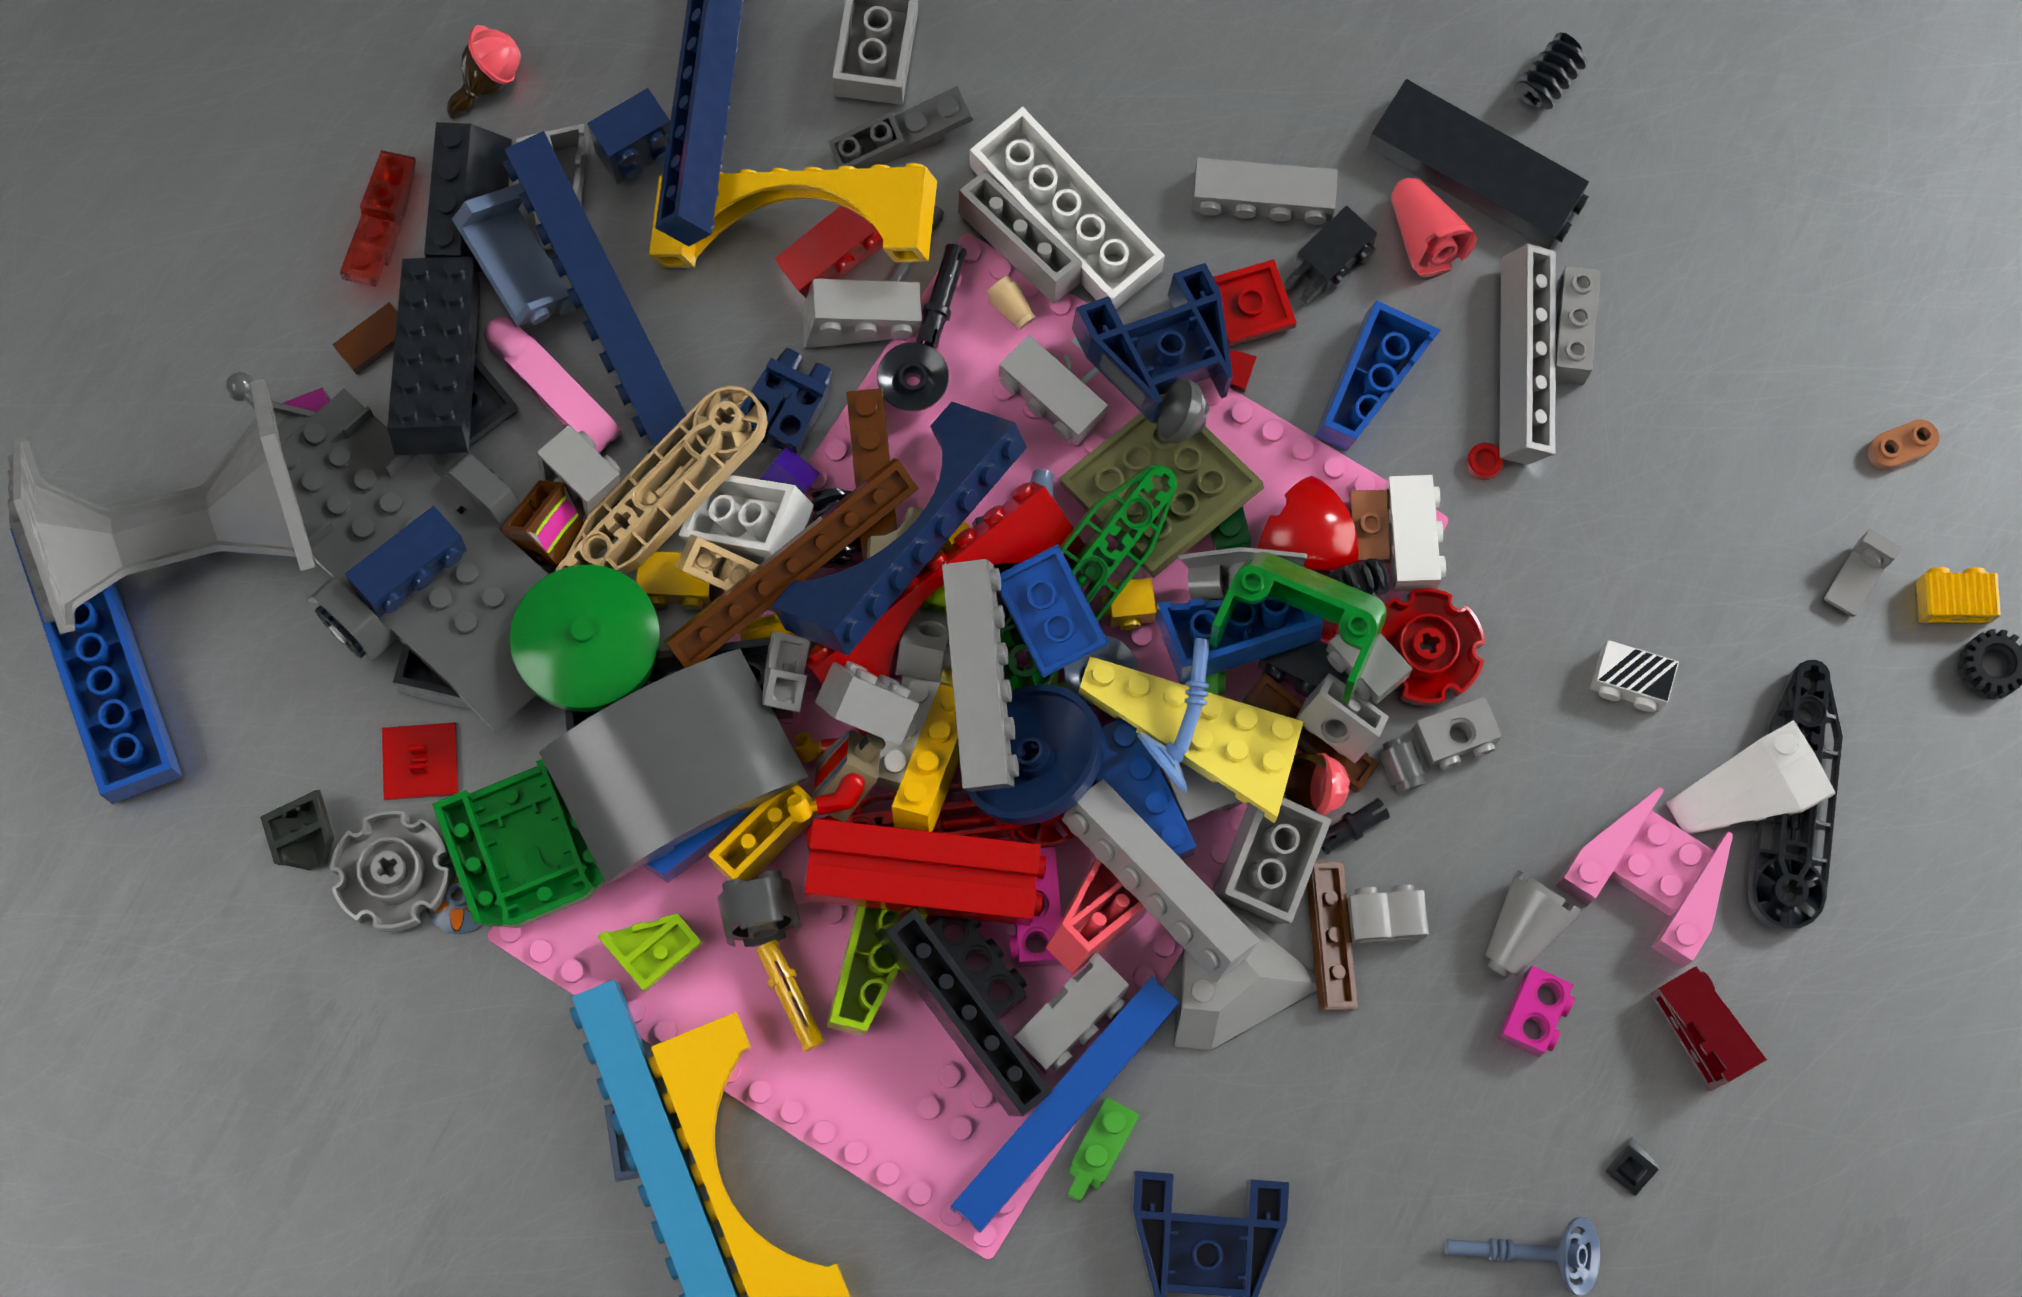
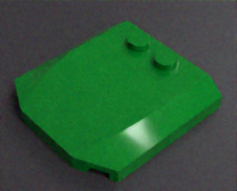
[432,759,605,928]

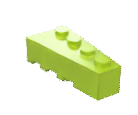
[826,906,928,1036]

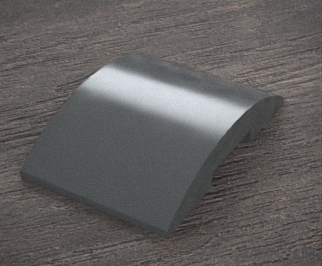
[539,649,809,884]

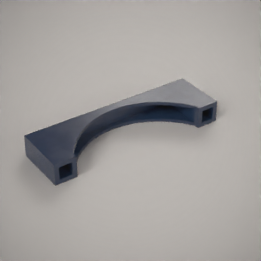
[772,402,1027,656]

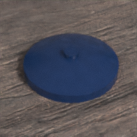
[959,684,1104,825]

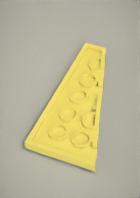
[1078,656,1303,823]

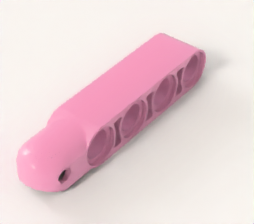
[484,316,623,454]

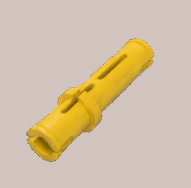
[755,939,825,1052]

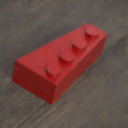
[774,206,883,298]

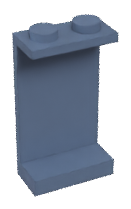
[452,183,575,327]

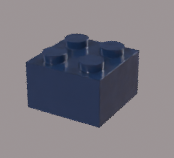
[587,88,670,185]

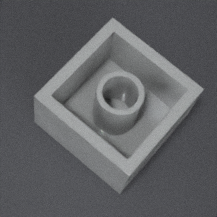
[537,424,622,522]
[815,660,919,745]

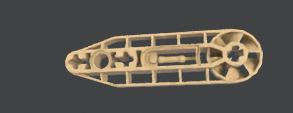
[555,385,768,575]

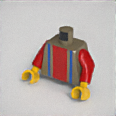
[787,730,886,822]

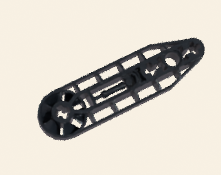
[1748,660,1843,931]

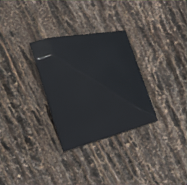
[1605,1137,1660,1196]

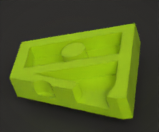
[597,913,703,993]

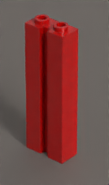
[804,818,1046,926]

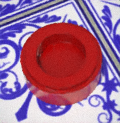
[1466,442,1504,480]

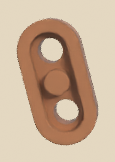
[1868,419,1939,470]

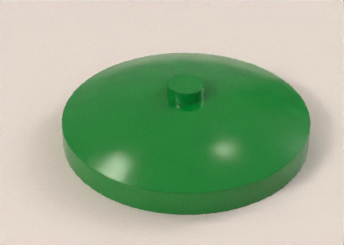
[510,565,661,712]

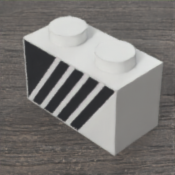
[1590,640,1679,712]

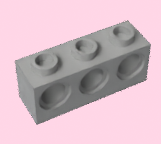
[1556,266,1601,385]

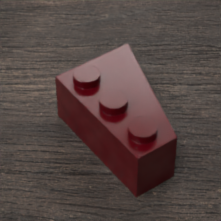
[1650,966,1767,1091]

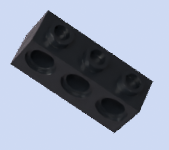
[929,916,1027,1020]

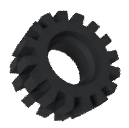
[1957,629,2022,699]

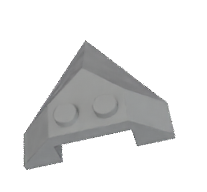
[1173,899,1317,1050]

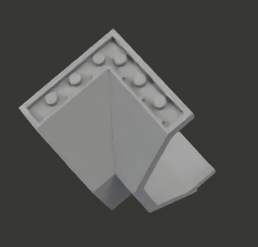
[8,378,315,634]

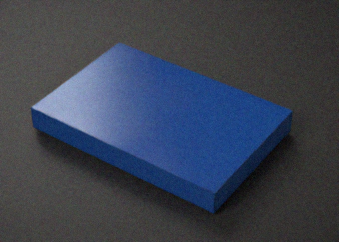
[998,544,1109,678]

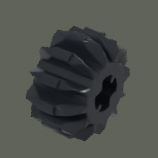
[1328,558,1390,597]

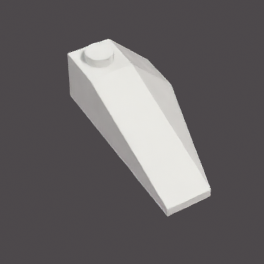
[1666,720,1836,835]

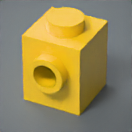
[1100,577,1156,630]

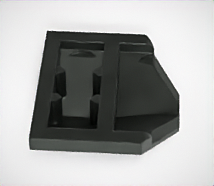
[260,790,334,870]

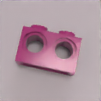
[1497,966,1575,1058]

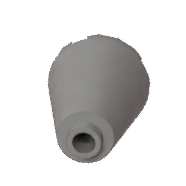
[1485,870,1582,978]

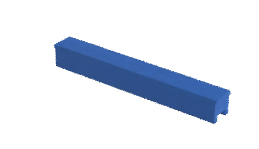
[950,976,1180,1233]

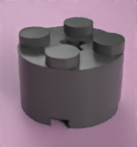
[717,870,801,947]

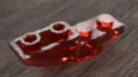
[340,150,416,287]

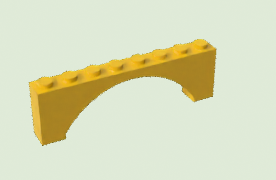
[649,163,937,268]
[648,1012,851,1297]

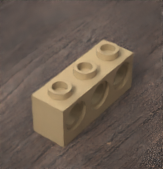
[675,534,776,614]

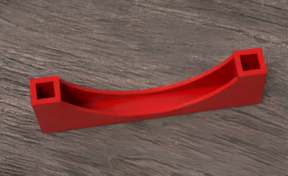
[805,482,1085,736]

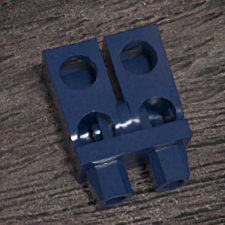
[740,347,832,456]

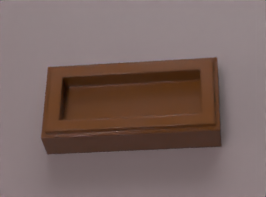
[332,302,398,374]

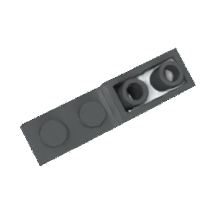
[828,86,973,169]

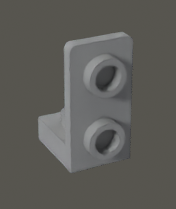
[1824,529,1901,617]

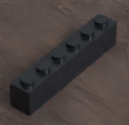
[874,908,1052,1116]

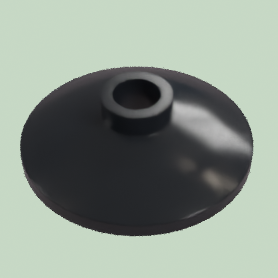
[877,342,949,412]

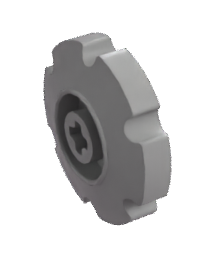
[330,811,452,932]

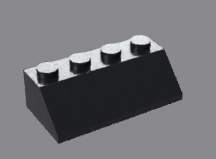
[424,122,513,272]

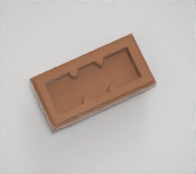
[1349,490,1390,563]

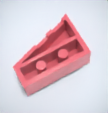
[1046,858,1147,974]

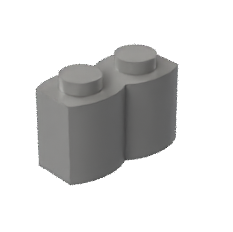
[1347,884,1429,944]

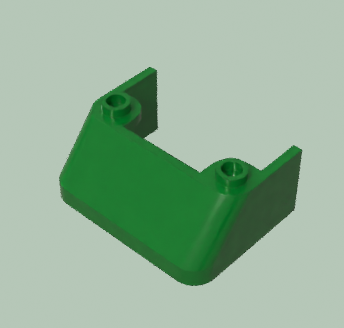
[1209,552,1387,705]

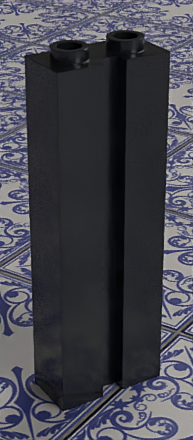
[1367,79,1590,250]

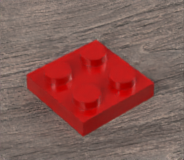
[1213,259,1297,347]

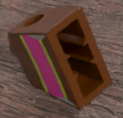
[500,480,584,566]

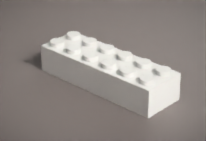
[970,107,1165,310]

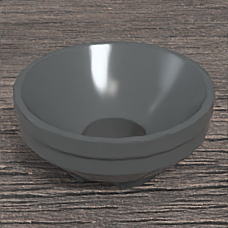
[1157,378,1209,444]

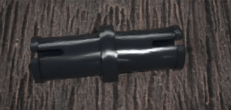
[1321,797,1390,855]

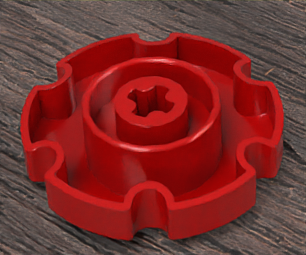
[1380,588,1485,706]

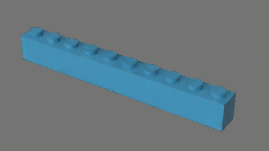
[570,980,741,1297]

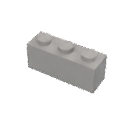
[999,335,1108,446]

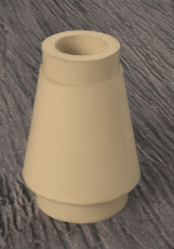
[986,275,1036,330]

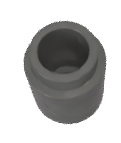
[1378,736,1426,794]

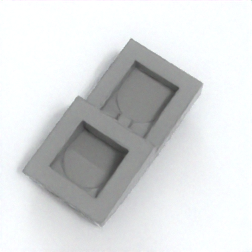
[762,631,811,712]

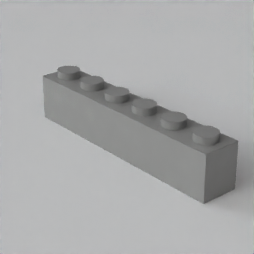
[1499,244,1556,465]
[942,559,1019,792]
[1062,779,1260,982]

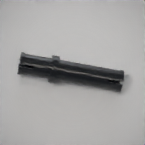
[916,244,967,349]

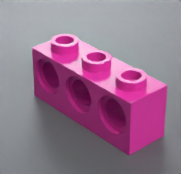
[1009,847,1061,968]

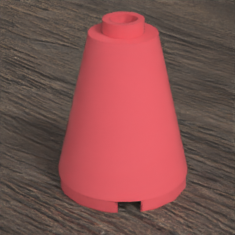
[1391,178,1477,277]

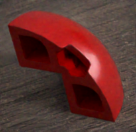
[1257,476,1359,570]

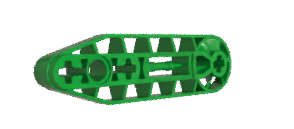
[1000,464,1177,691]

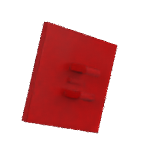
[382,722,459,800]

